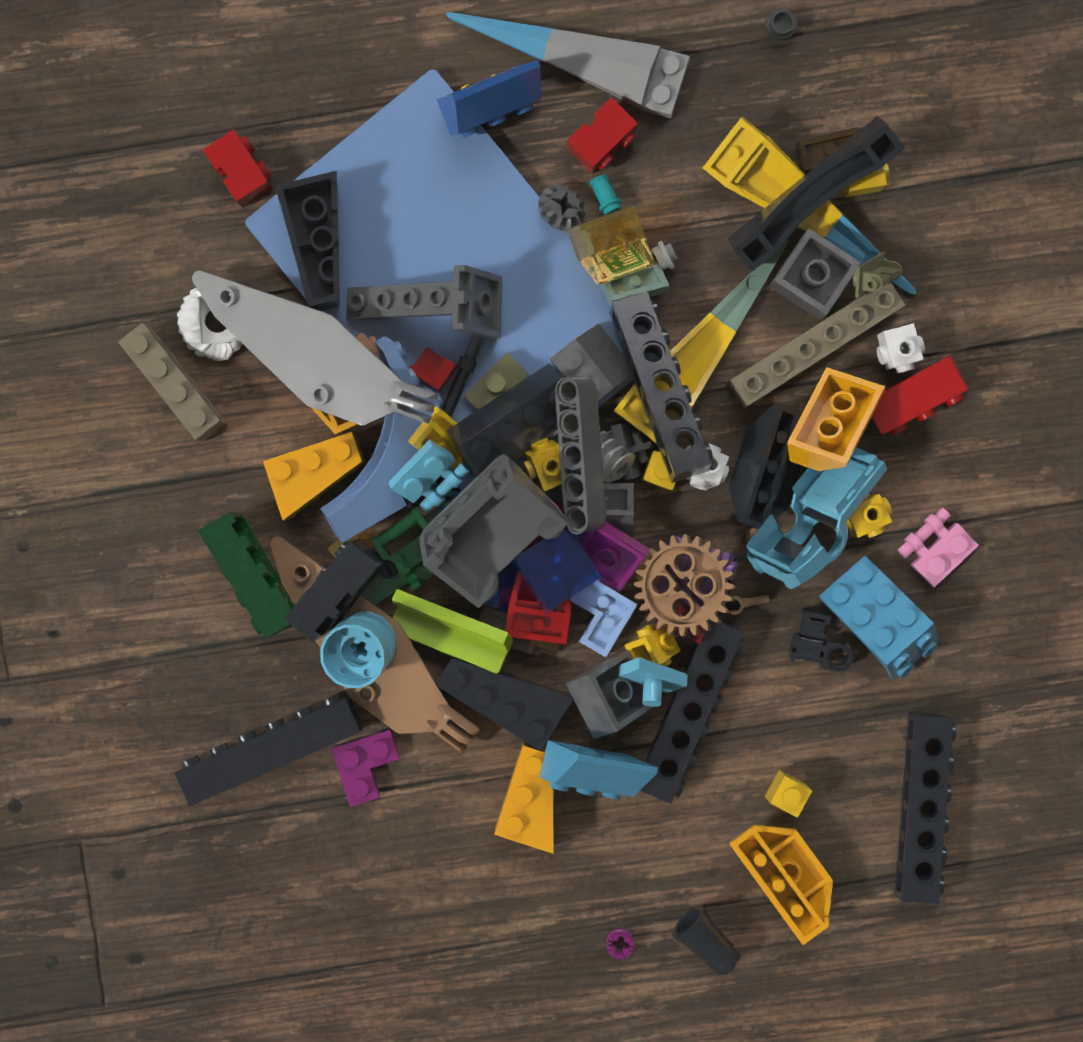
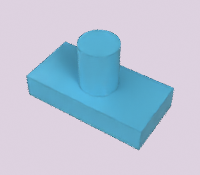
[619,657,688,707]

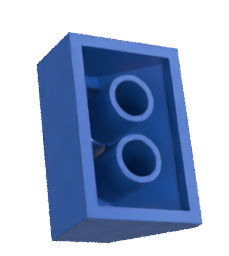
[437,60,541,138]

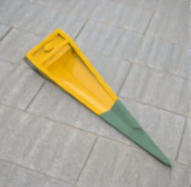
[614,238,788,444]

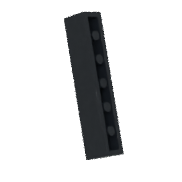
[175,693,363,807]

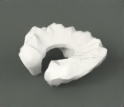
[177,288,243,361]

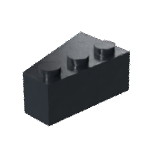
[284,539,387,642]

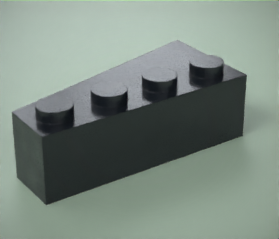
[275,170,340,311]
[446,363,566,479]
[435,657,573,751]

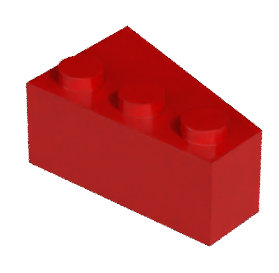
[872,354,968,436]

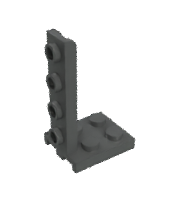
[346,265,502,339]

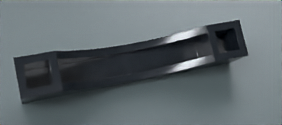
[728,116,905,272]

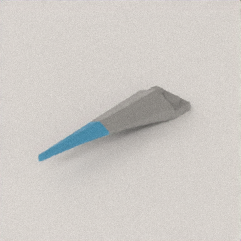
[446,12,690,118]

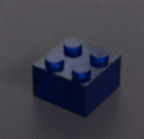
[513,526,602,615]

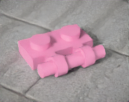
[898,508,979,587]

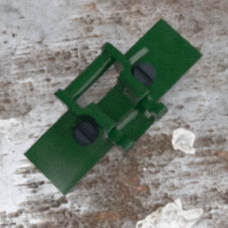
[361,493,460,605]

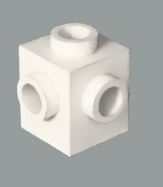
[877,323,925,374]
[686,444,729,490]

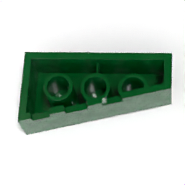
[197,512,295,638]

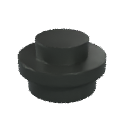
[766,9,797,41]

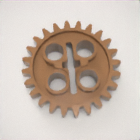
[634,534,737,637]

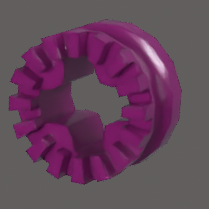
[607,928,634,959]

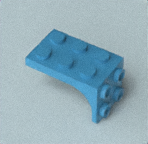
[819,556,939,680]

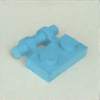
[389,439,470,513]

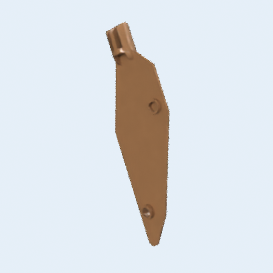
[270,536,481,754]

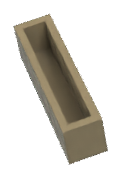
[118,323,227,442]

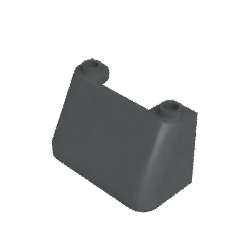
[419,455,568,608]

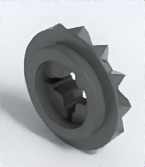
[538,184,586,231]

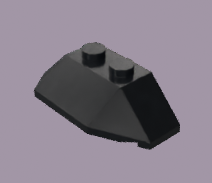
[729,402,802,529]

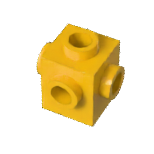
[523,439,562,492]
[846,494,893,538]
[624,623,681,666]

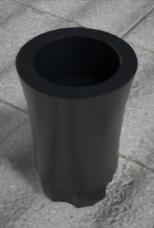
[672,905,741,975]

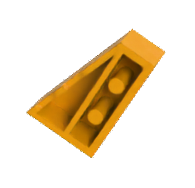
[263,432,366,520]
[494,740,554,854]

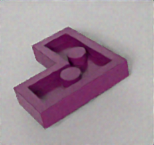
[332,728,400,807]

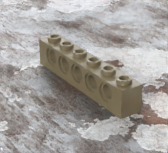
[727,282,905,408]

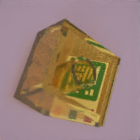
[567,205,655,286]

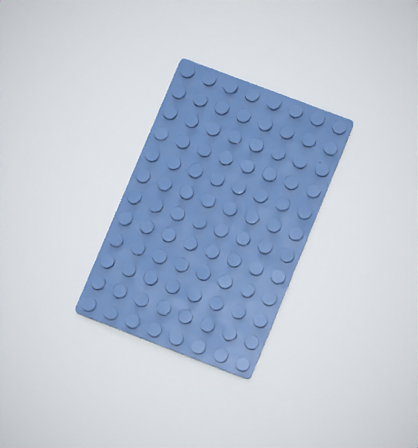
[245,69,659,491]

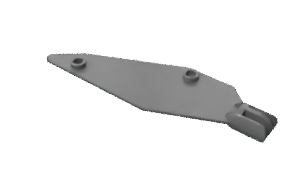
[192,271,438,426]

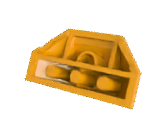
[729,825,833,945]

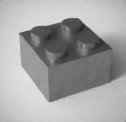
[769,229,861,320]
[566,649,653,739]

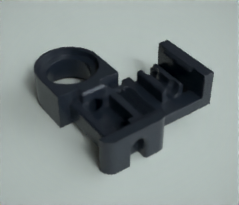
[788,609,853,671]

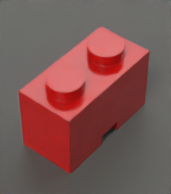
[567,97,638,173]
[202,129,273,208]

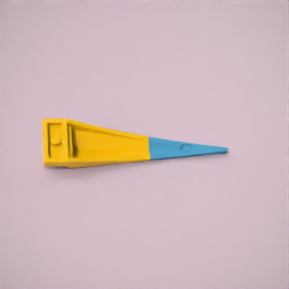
[703,117,916,294]

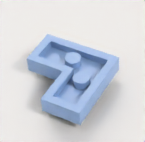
[571,573,637,657]

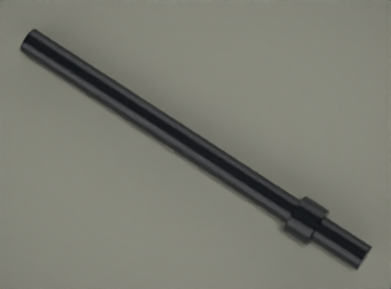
[404,335,484,509]

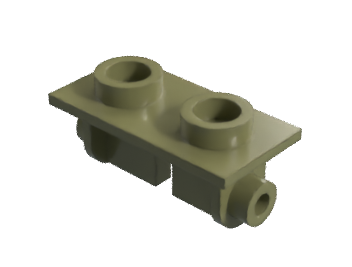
[853,252,903,298]

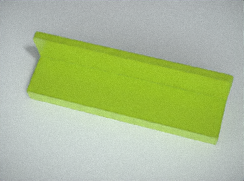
[392,589,513,674]

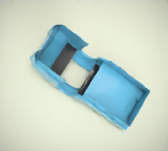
[746,448,887,589]

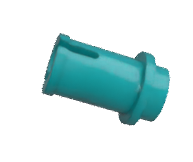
[590,174,622,217]

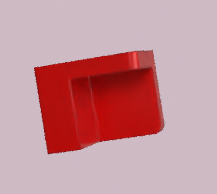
[408,348,457,393]

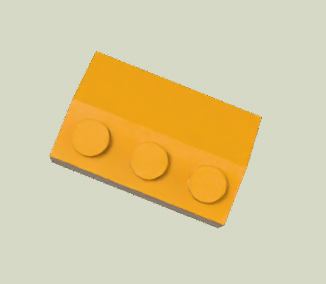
[787,367,885,471]

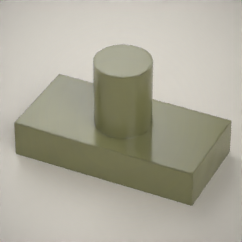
[464,352,529,410]

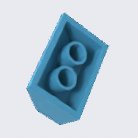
[539,740,658,800]

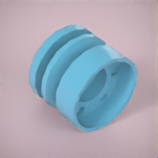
[320,611,397,688]

